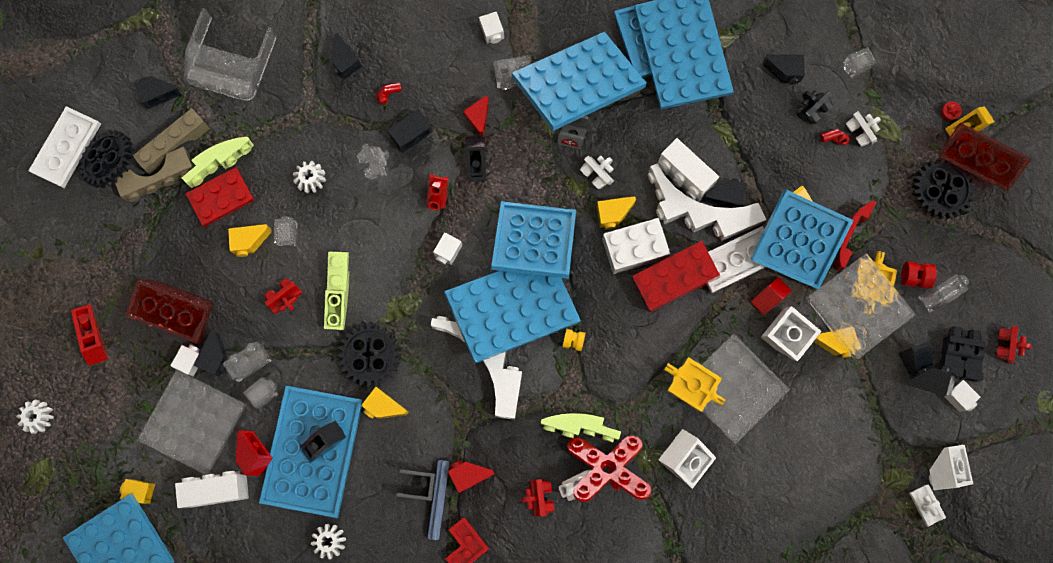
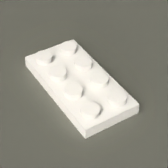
[29,107,101,188]
[707,226,766,294]

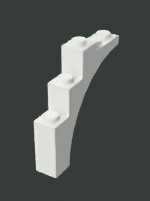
[648,163,766,241]
[431,316,522,420]

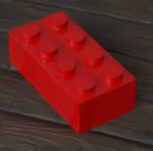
[632,241,720,312]

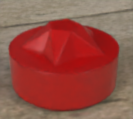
[941,102,962,121]

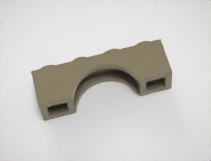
[133,108,210,176]
[115,147,195,202]

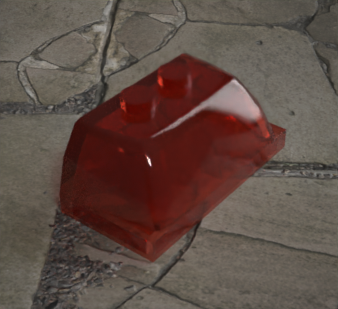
[938,122,1031,192]
[126,279,214,343]

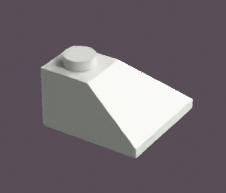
[929,445,973,490]

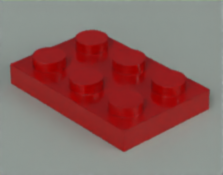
[186,167,255,227]

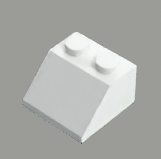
[761,306,821,361]
[659,429,716,489]

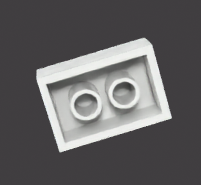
[658,138,719,202]
[602,218,670,274]
[175,471,249,508]

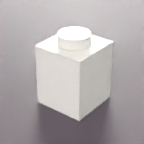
[479,12,504,44]
[433,233,462,265]
[171,345,201,377]
[944,380,980,412]

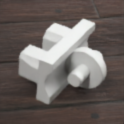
[846,111,881,147]
[580,156,614,189]
[559,470,590,501]
[909,485,946,527]

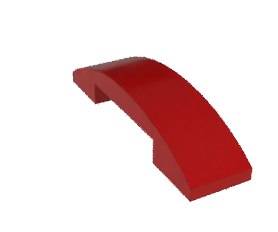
[835,201,876,272]

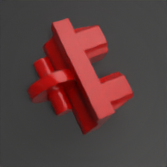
[427,174,449,211]
[264,278,303,314]
[996,326,1032,364]
[521,479,554,517]

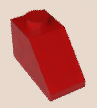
[236,430,273,476]
[448,460,495,493]

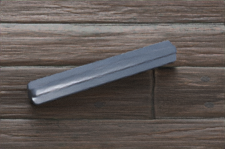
[427,460,449,540]

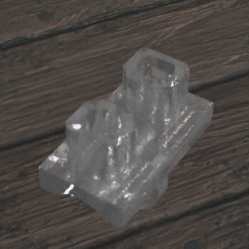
[356,144,390,180]

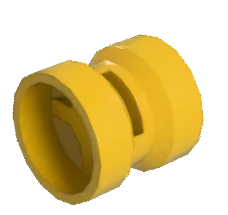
[563,329,585,351]

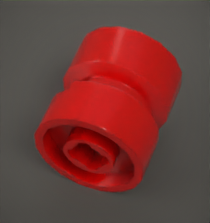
[901,261,937,289]

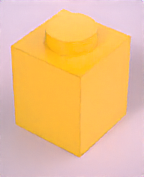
[120,479,155,504]

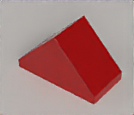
[464,96,489,137]
[751,277,792,316]

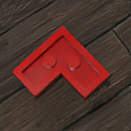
[445,517,489,563]

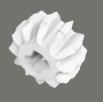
[293,161,326,193]
[16,400,54,434]
[311,524,346,559]

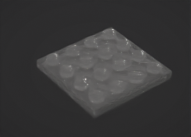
[806,253,916,360]
[702,334,790,444]
[138,369,247,475]

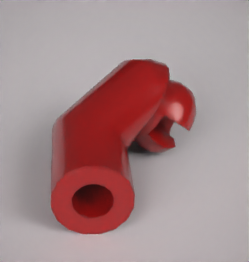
[376,83,401,105]

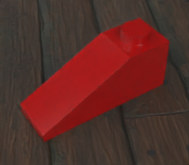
[71,304,108,366]

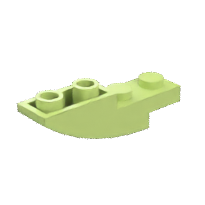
[182,137,254,188]
[324,252,350,330]
[540,414,621,442]

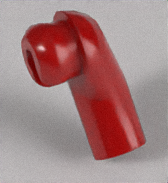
[820,129,849,145]

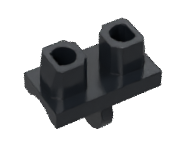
[797,90,834,124]

